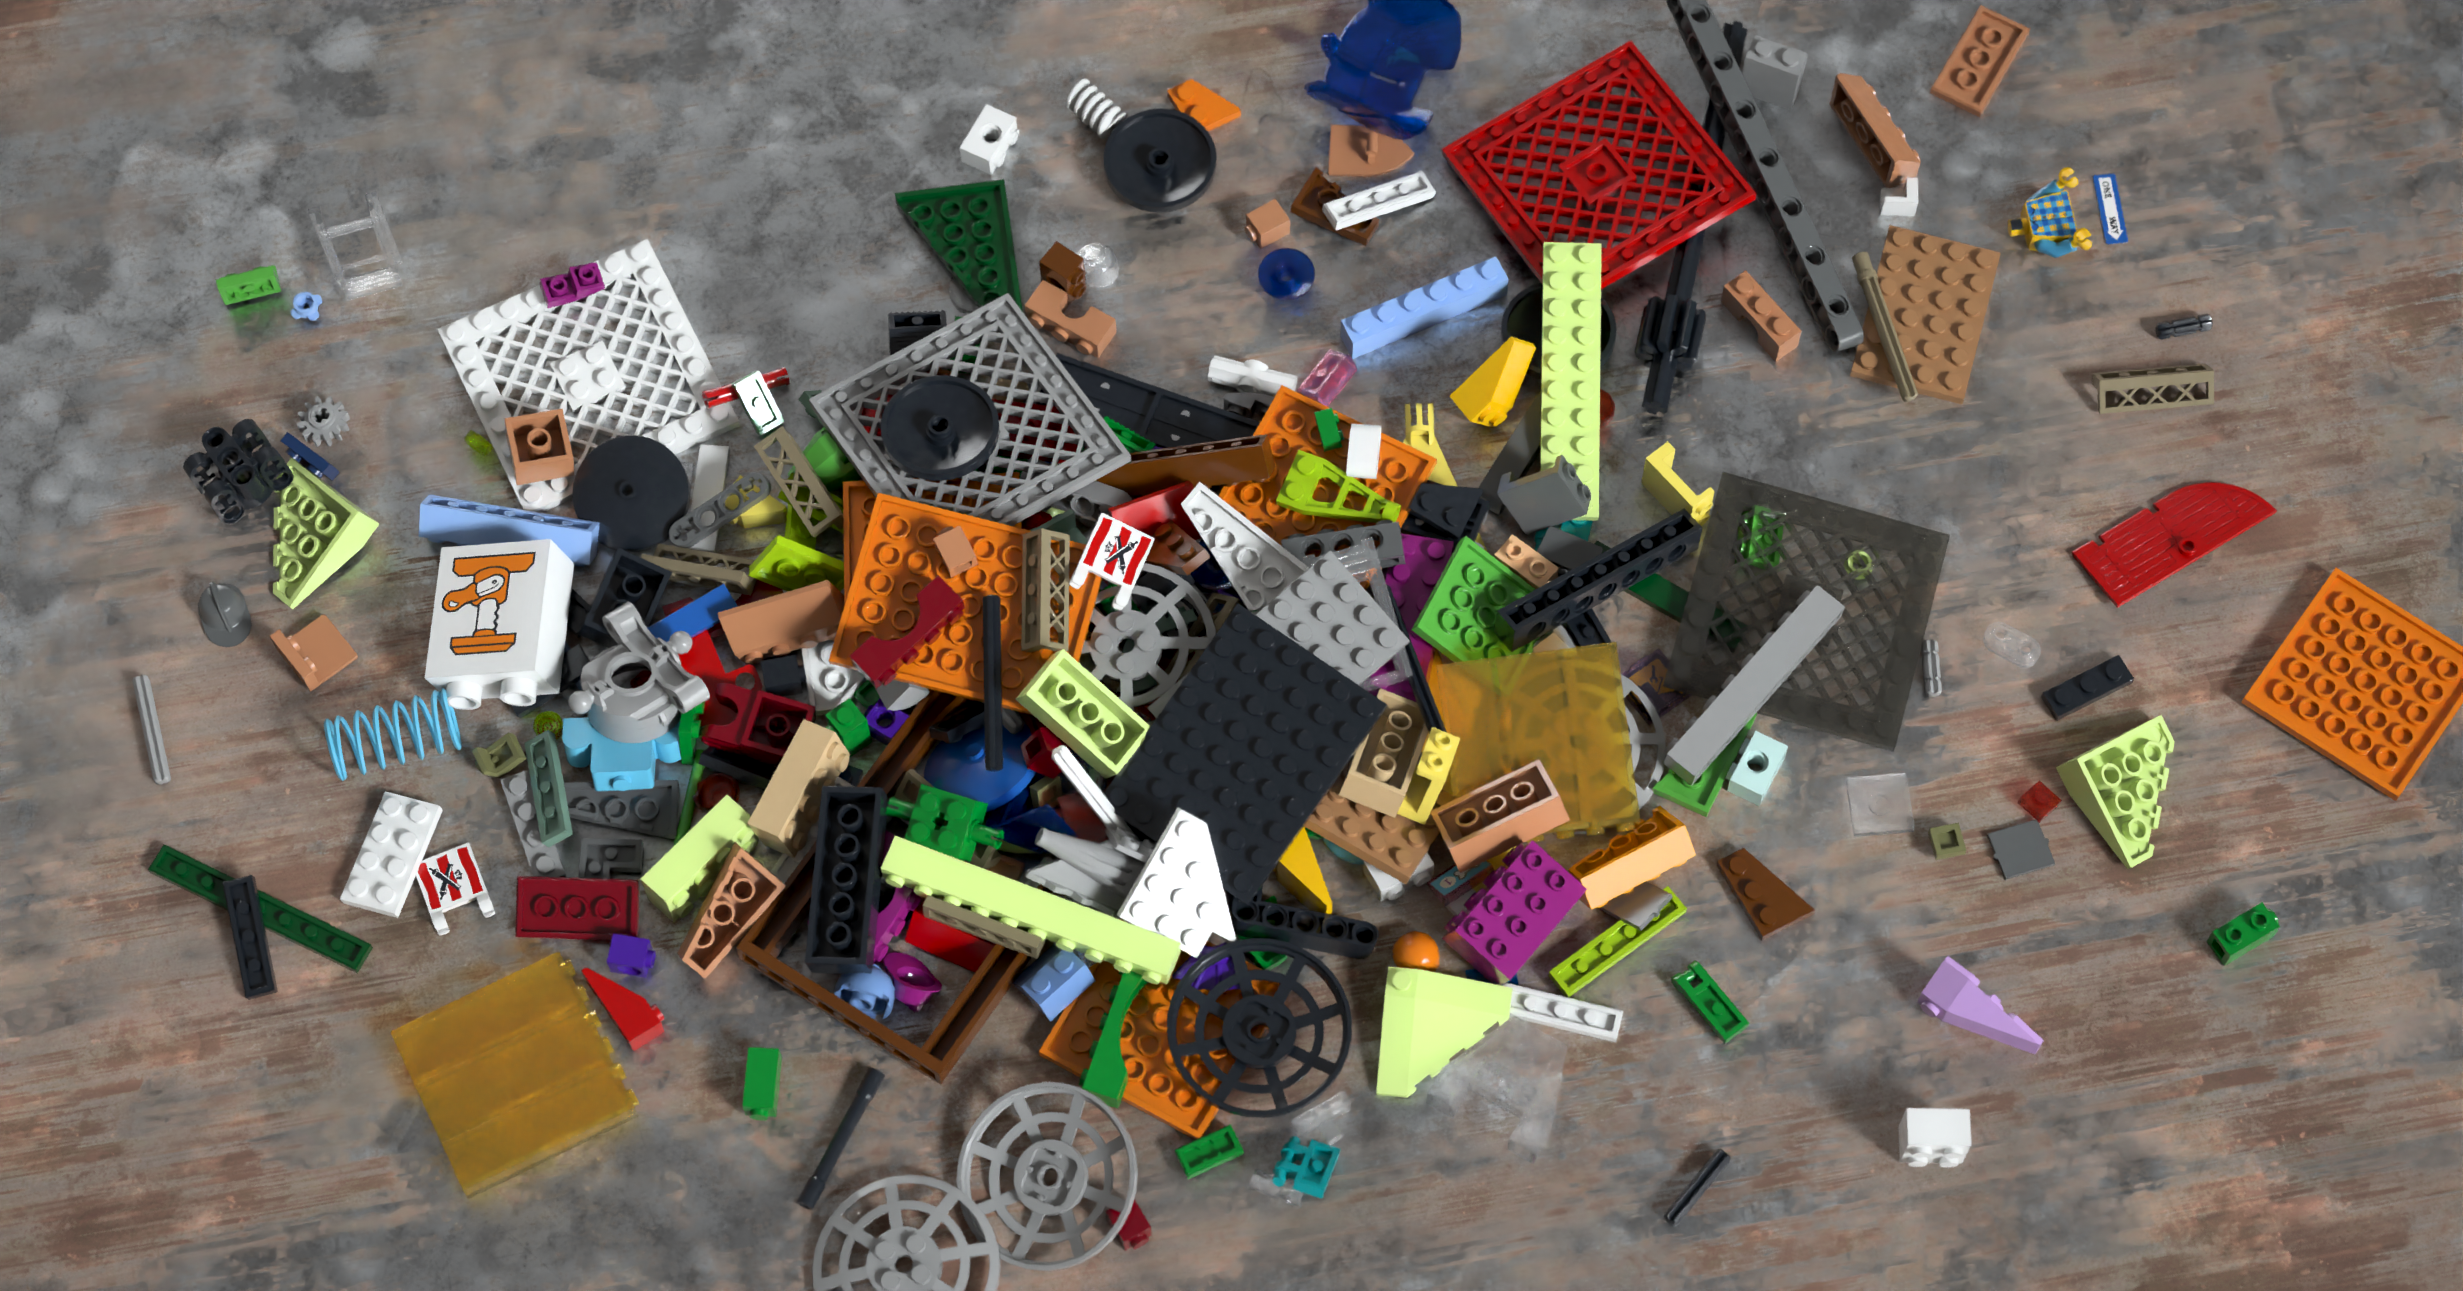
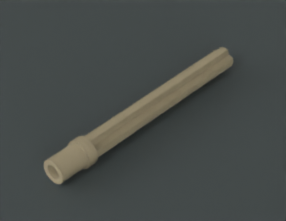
[1852,252,1918,402]

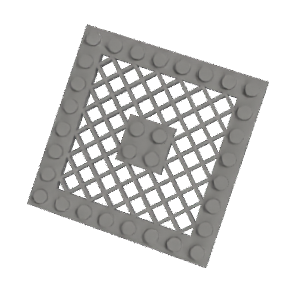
[809,293,1131,526]

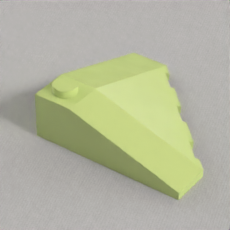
[273,458,379,609]
[2056,715,2175,869]
[1376,967,1513,1098]

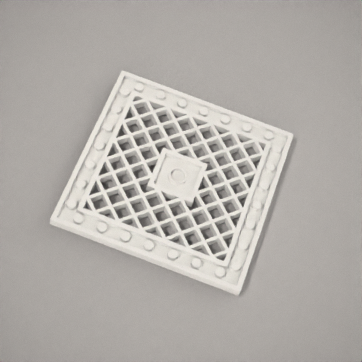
[438,239,740,513]

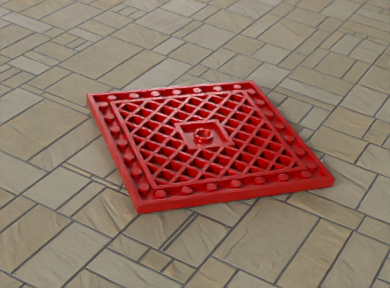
[1441,40,1756,289]

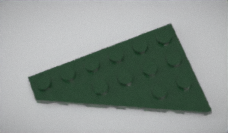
[895,179,1023,312]

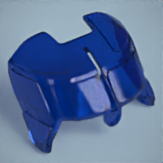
[1304,0,1461,140]

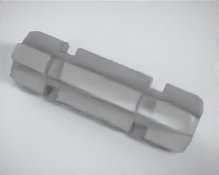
[1921,640,1942,697]

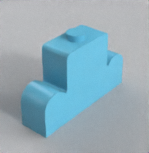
[562,717,681,791]

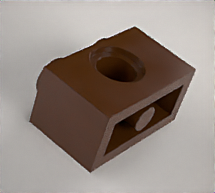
[1039,241,1087,306]

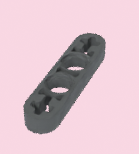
[669,472,771,548]

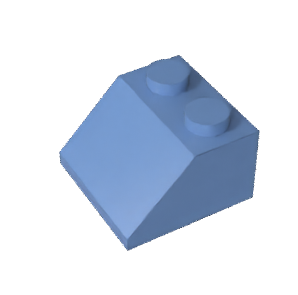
[1013,942,1096,1021]

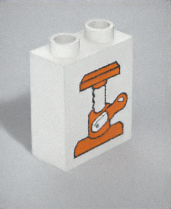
[425,539,574,710]

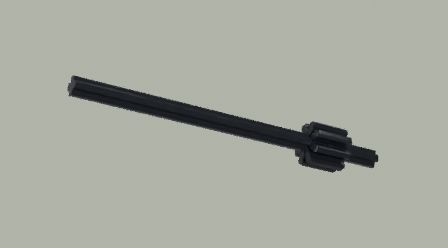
[1634,21,1748,415]

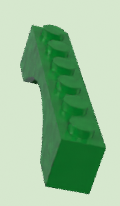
[1079,971,1149,1109]

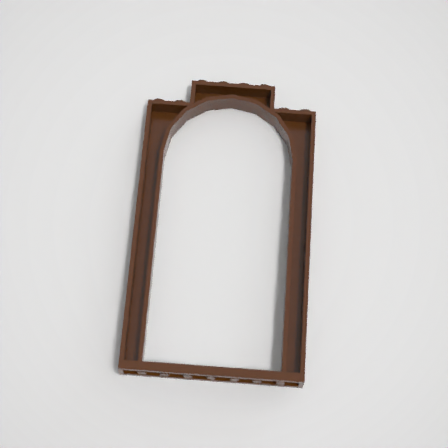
[736,680,1126,1085]

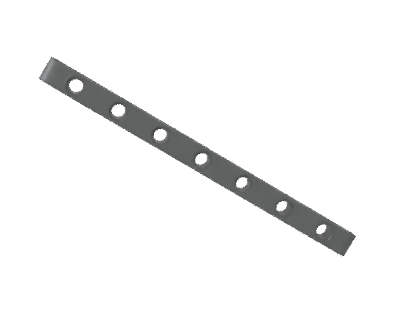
[1666,0,1864,352]

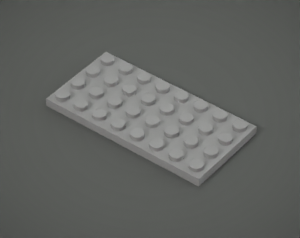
[1148,550,1410,719]

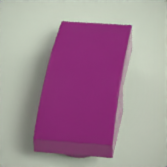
[539,262,605,308]

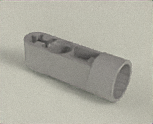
[1020,457,1132,522]

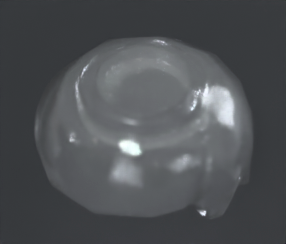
[1077,242,1119,288]

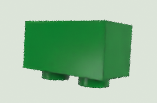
[1314,408,1344,452]

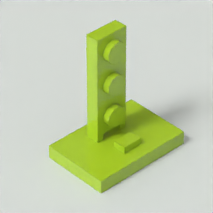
[748,504,844,592]

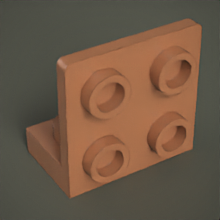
[270,614,358,692]

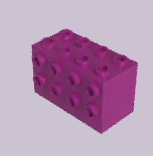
[1442,840,1587,985]

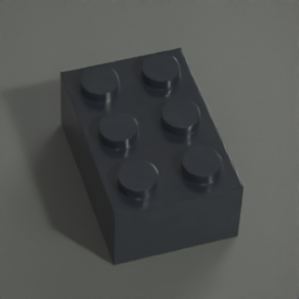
[578,548,672,648]

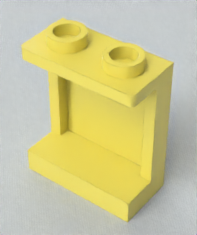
[1641,441,1715,526]
[1397,728,1460,825]

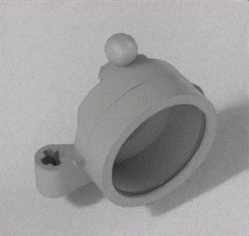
[568,602,710,743]

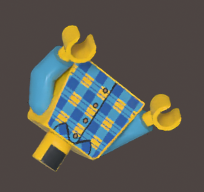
[2007,167,2092,258]

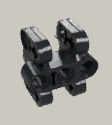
[183,419,294,525]

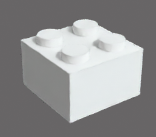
[1898,1108,1971,1168]

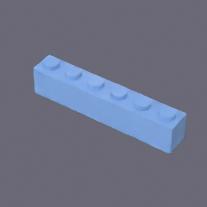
[1340,257,1509,359]
[418,494,600,566]

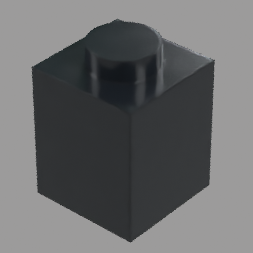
[761,655,806,697]

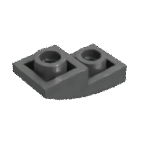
[1224,393,1274,419]

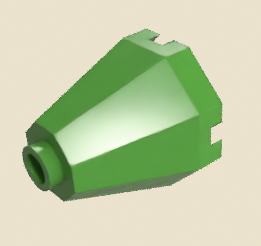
[787,427,861,492]

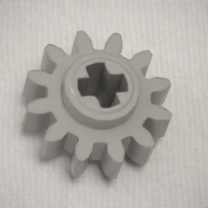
[297,396,350,447]

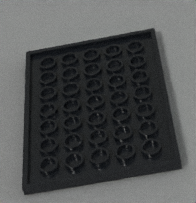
[1104,604,1388,906]

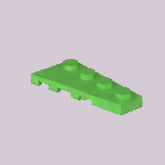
[1652,713,1757,817]

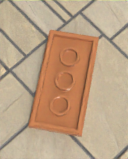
[1930,5,2030,117]

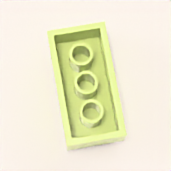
[1016,649,1151,779]
[641,795,759,922]

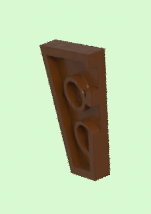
[1290,167,1379,246]
[1145,520,1210,576]
[1716,848,1815,941]

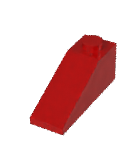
[581,967,665,1052]

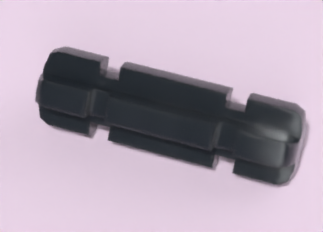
[2155,314,2213,340]

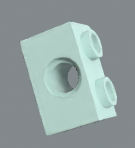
[1726,731,1788,807]

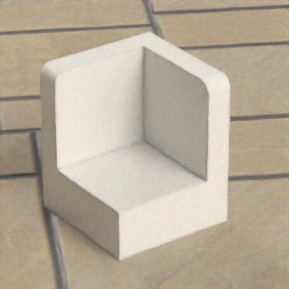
[1880,177,1918,217]

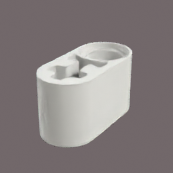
[1346,424,1381,479]

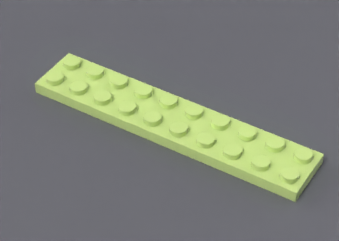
[1540,242,1601,521]

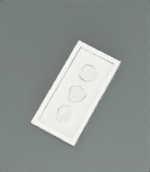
[340,791,443,918]

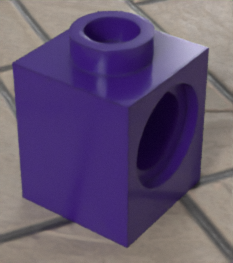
[864,699,909,746]
[607,934,656,978]

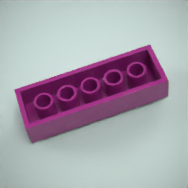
[1363,533,1454,703]

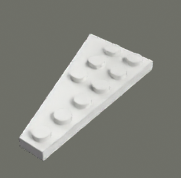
[1181,482,1309,615]

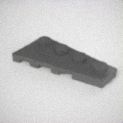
[564,780,679,840]

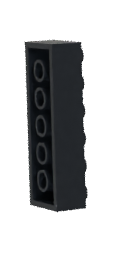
[805,786,889,974]

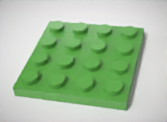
[1412,536,1540,698]

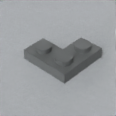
[578,838,644,878]

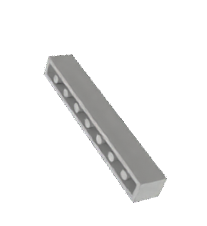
[1664,585,1845,786]

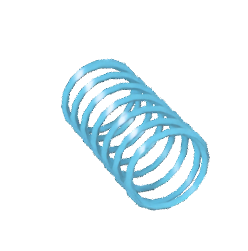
[324,688,462,781]

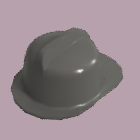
[198,582,252,648]

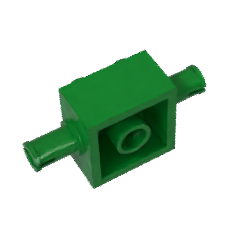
[886,784,1004,862]

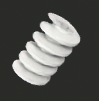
[1066,78,1127,139]

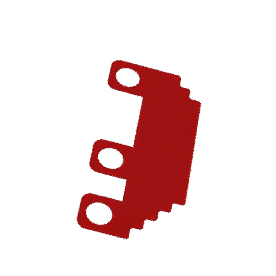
[671,600,782,733]

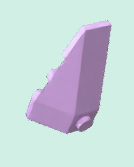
[1917,956,2043,1054]

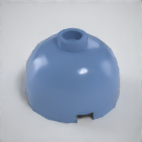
[833,964,895,1020]

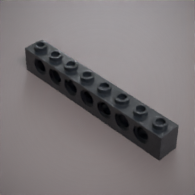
[1494,508,1702,652]

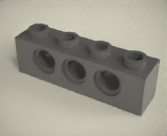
[1281,520,1406,573]

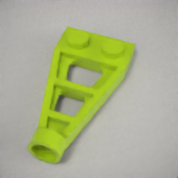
[1276,450,1401,523]

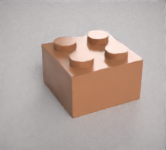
[504,409,574,485]

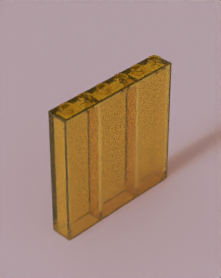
[1436,642,1640,843]
[390,951,640,1199]

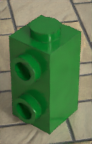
[825,698,872,758]
[2206,902,2280,966]
[742,1047,782,1120]

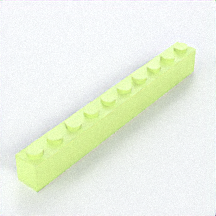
[881,836,1181,984]

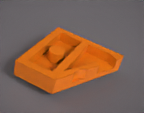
[1167,79,1241,131]

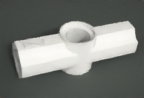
[1208,355,1297,397]

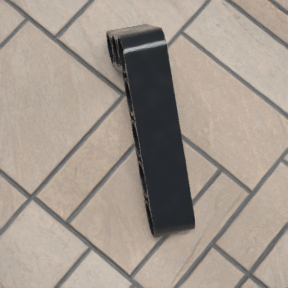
[1229,886,1379,959]

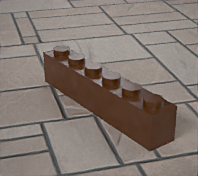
[1097,434,1275,497]

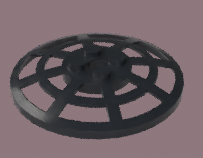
[1167,938,1352,1118]

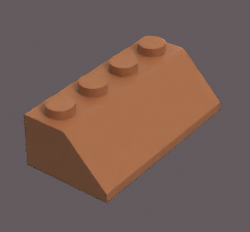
[1829,73,1920,188]
[718,580,844,665]
[1431,759,1570,873]

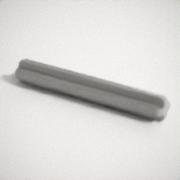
[133,675,171,785]

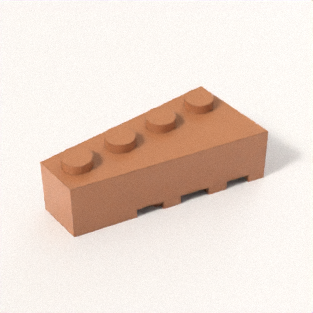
[677,842,786,979]

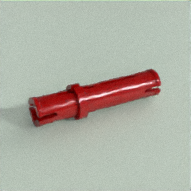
[702,367,790,409]

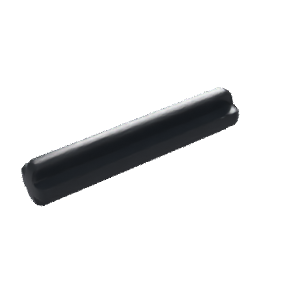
[1664,1148,1731,1226]

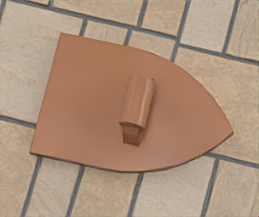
[1328,124,1414,177]

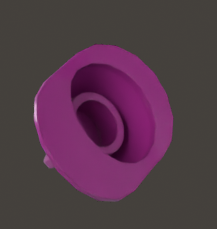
[883,952,942,1012]

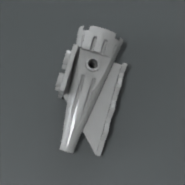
[1025,826,1157,925]

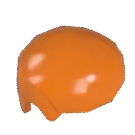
[1392,930,1440,972]

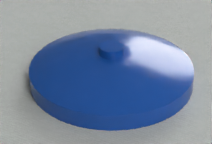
[924,724,1036,812]

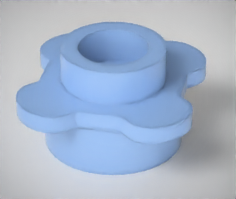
[291,292,322,321]

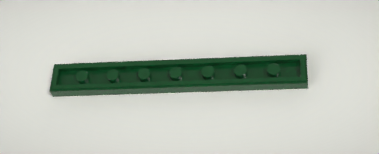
[148,844,373,974]

